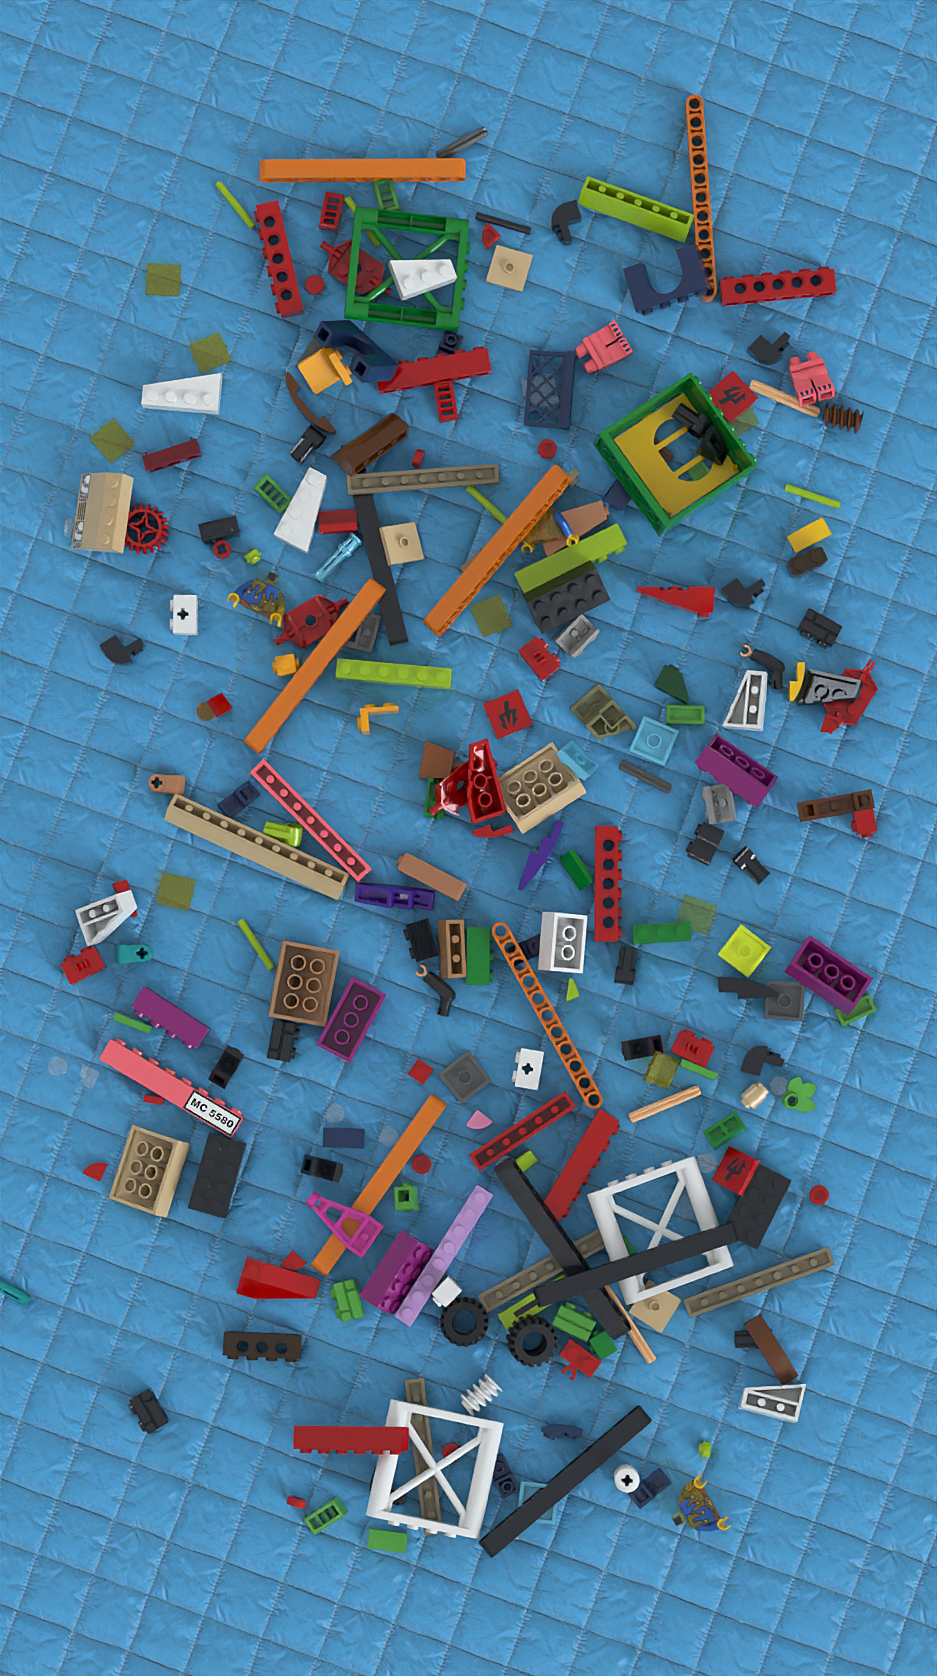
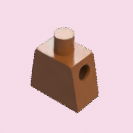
[419,742,465,780]

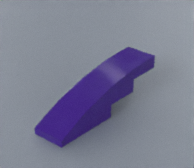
[518,820,564,891]
[354,883,436,911]

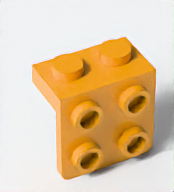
[298,347,353,394]
[357,703,399,735]

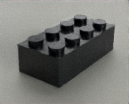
[522,560,610,634]
[188,1133,247,1219]
[725,1164,792,1249]

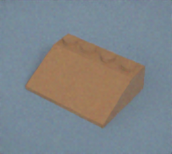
[267,940,340,1027]

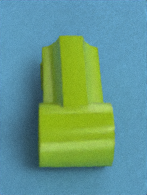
[263,820,303,847]

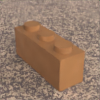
[438,919,466,978]

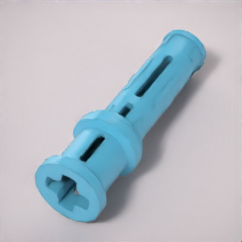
[313,532,363,583]

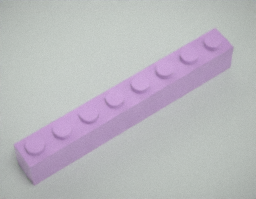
[394,1184,493,1327]

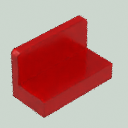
[319,509,358,535]

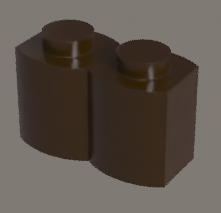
[786,547,828,578]

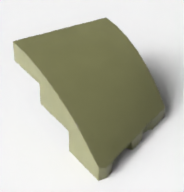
[569,683,637,740]

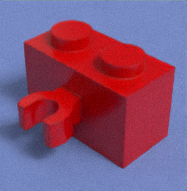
[518,636,561,682]
[60,946,107,985]
[670,1029,715,1068]
[559,1338,602,1380]

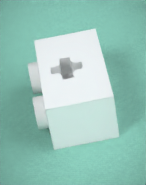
[170,595,198,635]
[511,1048,544,1090]
[432,1275,462,1307]

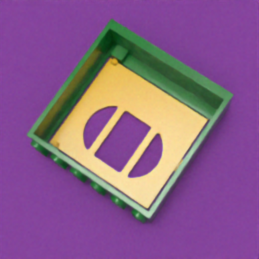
[593,373,758,536]

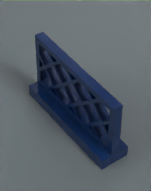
[524,350,576,430]

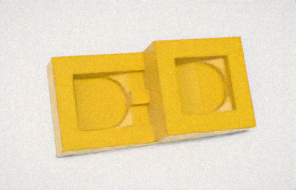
[787,517,832,553]
[788,662,805,702]

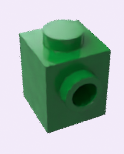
[588,1328,617,1360]

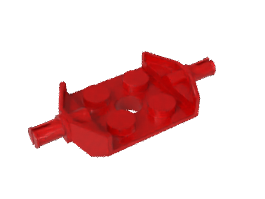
[320,240,392,296]
[273,594,349,649]
[823,659,878,735]
[428,759,498,816]

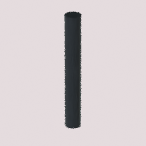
[475,212,531,235]

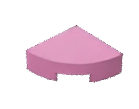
[466,1110,493,1129]

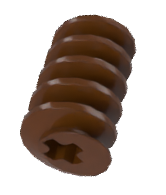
[822,402,864,434]

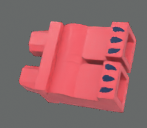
[574,320,633,374]
[789,351,835,407]

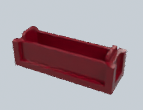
[142,437,202,473]

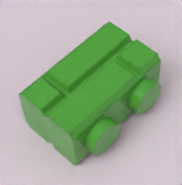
[329,1278,365,1322]
[551,1302,596,1342]

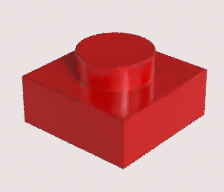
[408,1058,434,1085]

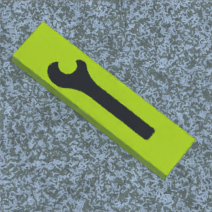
[498,1274,565,1331]

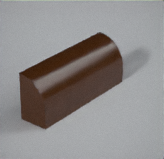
[331,413,410,477]

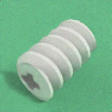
[460,1374,503,1417]
[614,1464,639,1493]

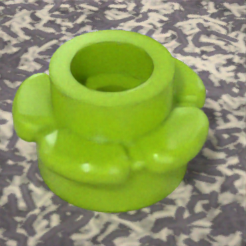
[244,548,262,565]
[698,1440,711,1459]

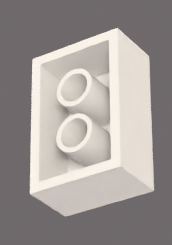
[538,912,587,973]

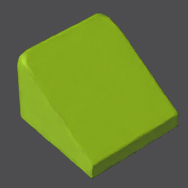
[566,978,580,1001]
[515,1150,538,1172]

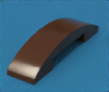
[285,372,336,436]
[796,789,875,822]
[744,1314,799,1385]

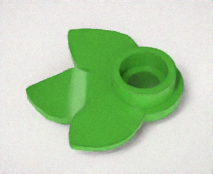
[782,1076,817,1112]

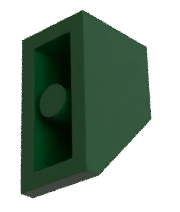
[653,664,690,705]

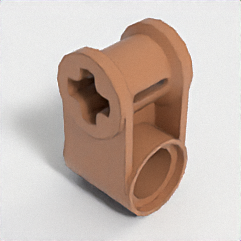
[148,774,186,796]

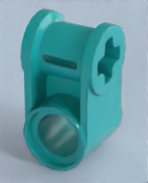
[115,944,153,964]

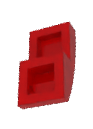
[472,825,513,838]

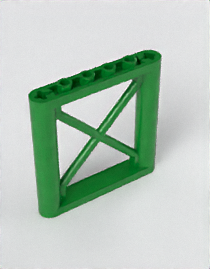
[344,206,470,332]

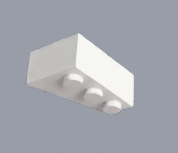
[722,670,768,731]

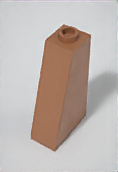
[536,500,609,557]
[396,852,467,902]

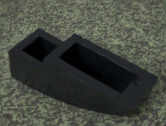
[718,977,780,999]

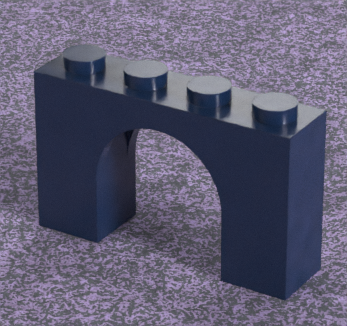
[623,244,711,316]
[313,320,399,383]

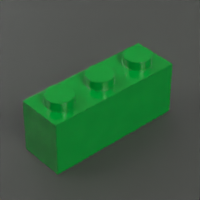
[632,921,692,945]
[466,927,494,985]

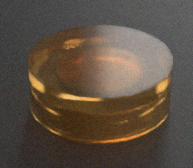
[197,702,215,722]

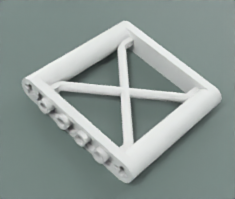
[587,1156,734,1305]
[366,1399,504,1539]

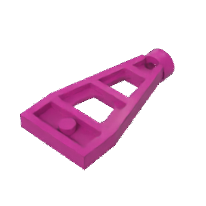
[305,1191,384,1258]

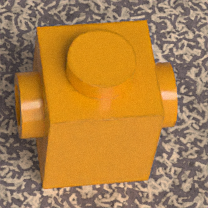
[272,654,300,678]

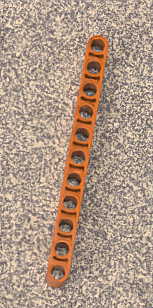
[685,94,717,303]
[259,158,466,183]
[423,465,571,636]
[244,578,386,754]
[492,921,603,1109]
[310,1094,447,1276]

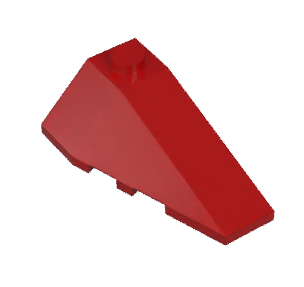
[636,586,715,618]
[467,739,507,824]
[236,1256,321,1299]

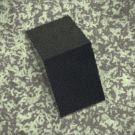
[695,426,729,465]

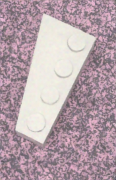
[141,373,223,415]
[274,467,327,555]

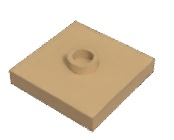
[486,245,533,293]
[379,522,424,566]
[628,1279,681,1333]

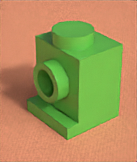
[394,1183,420,1212]

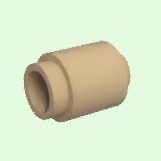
[740,1081,769,1110]

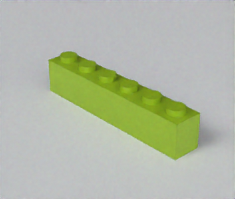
[578,176,694,243]
[514,523,627,594]
[336,658,452,690]

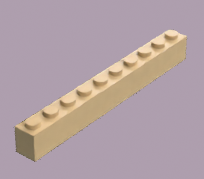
[164,793,350,900]

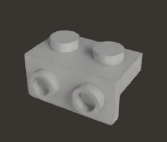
[553,614,600,658]
[702,784,737,825]

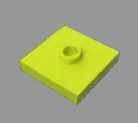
[717,924,771,978]

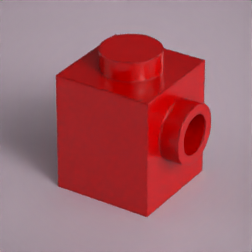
[851,808,877,838]

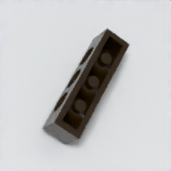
[223,1331,302,1362]

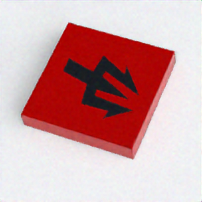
[708,371,758,423]
[483,690,533,740]
[712,1146,760,1196]

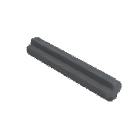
[436,127,488,158]
[619,760,672,793]

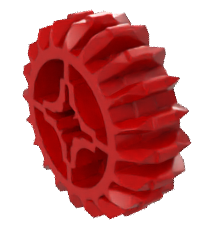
[124,503,169,555]

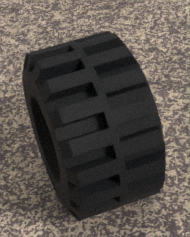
[440,1297,489,1347]
[506,1314,558,1367]

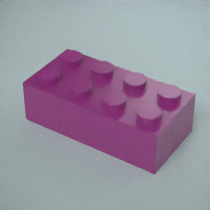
[695,733,778,807]
[784,935,873,1015]
[316,977,387,1063]
[131,987,211,1049]
[359,1230,434,1315]

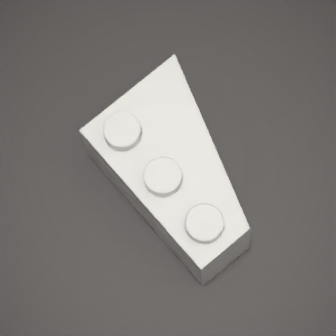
[388,259,457,301]
[75,890,137,946]
[738,1384,806,1423]

